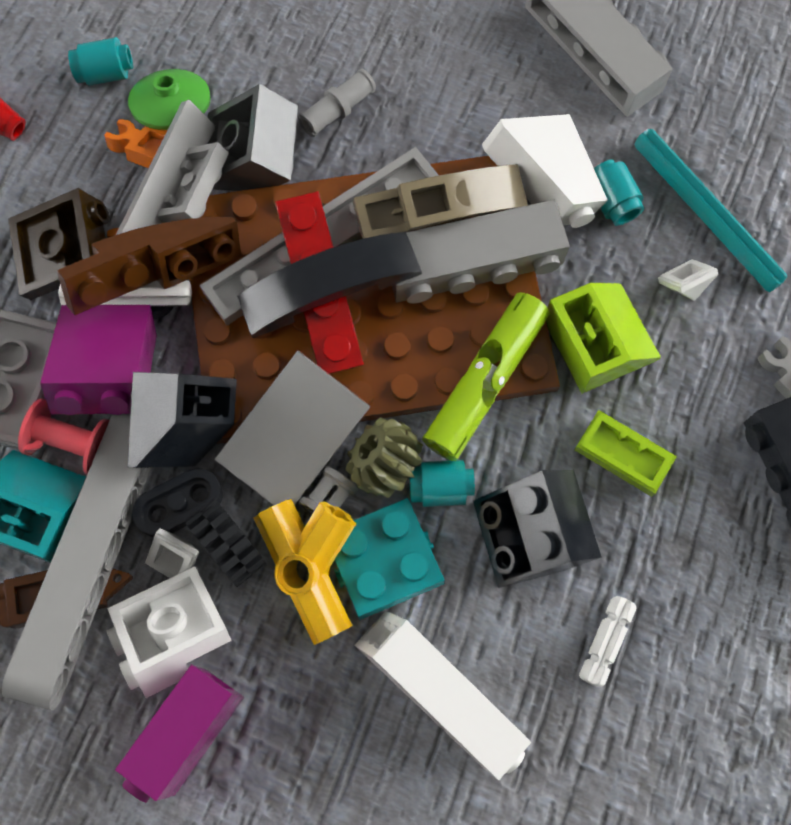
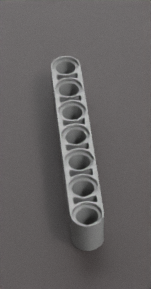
[2,414,151,710]

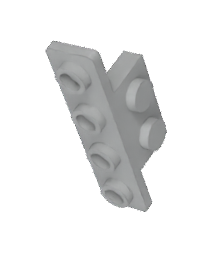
[116,100,229,235]

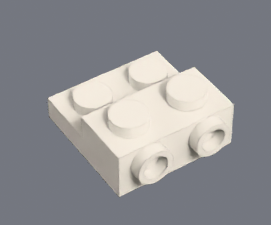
[106,566,232,698]

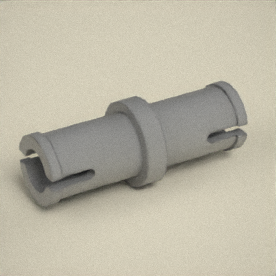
[298,69,376,137]

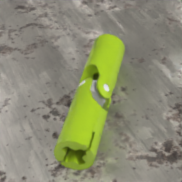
[422,292,550,461]

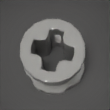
[298,466,358,515]

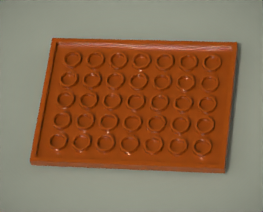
[189,156,560,444]

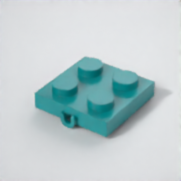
[334,498,445,620]

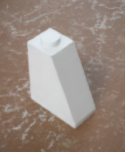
[482,114,608,228]

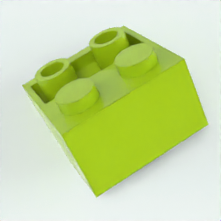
[546,283,661,394]

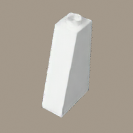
[354,611,531,780]

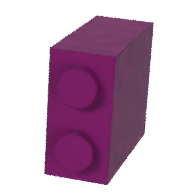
[40,305,157,415]
[115,664,244,803]

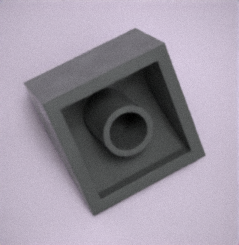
[208,84,298,191]

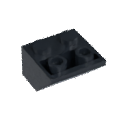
[128,372,237,468]
[473,470,602,588]

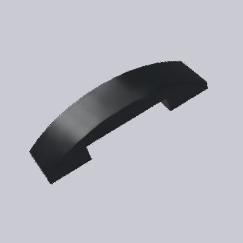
[237,232,422,338]

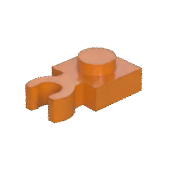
[104,119,167,168]

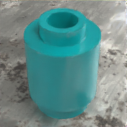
[68,37,133,86]
[594,160,645,226]
[409,460,475,507]

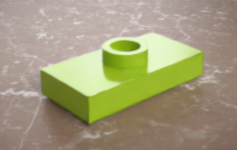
[574,410,677,497]

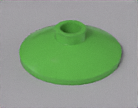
[128,69,211,130]

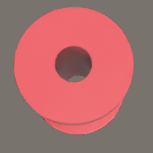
[18,398,110,475]

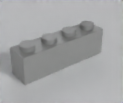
[525,0,673,117]
[392,199,570,303]

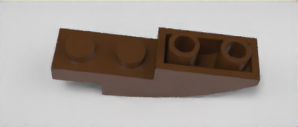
[57,216,241,315]

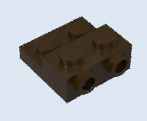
[8,188,110,300]

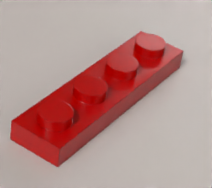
[275,191,364,374]

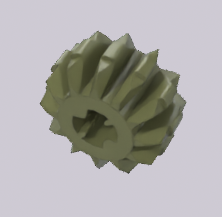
[346,417,423,498]

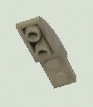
[352,164,528,239]

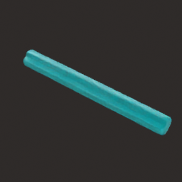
[634,128,787,292]

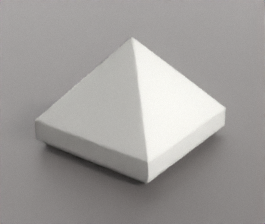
[658,259,718,301]
[145,528,199,578]

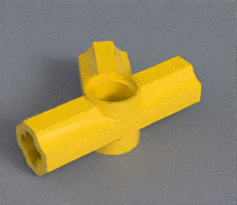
[253,499,357,645]

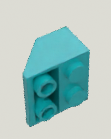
[0,450,86,563]

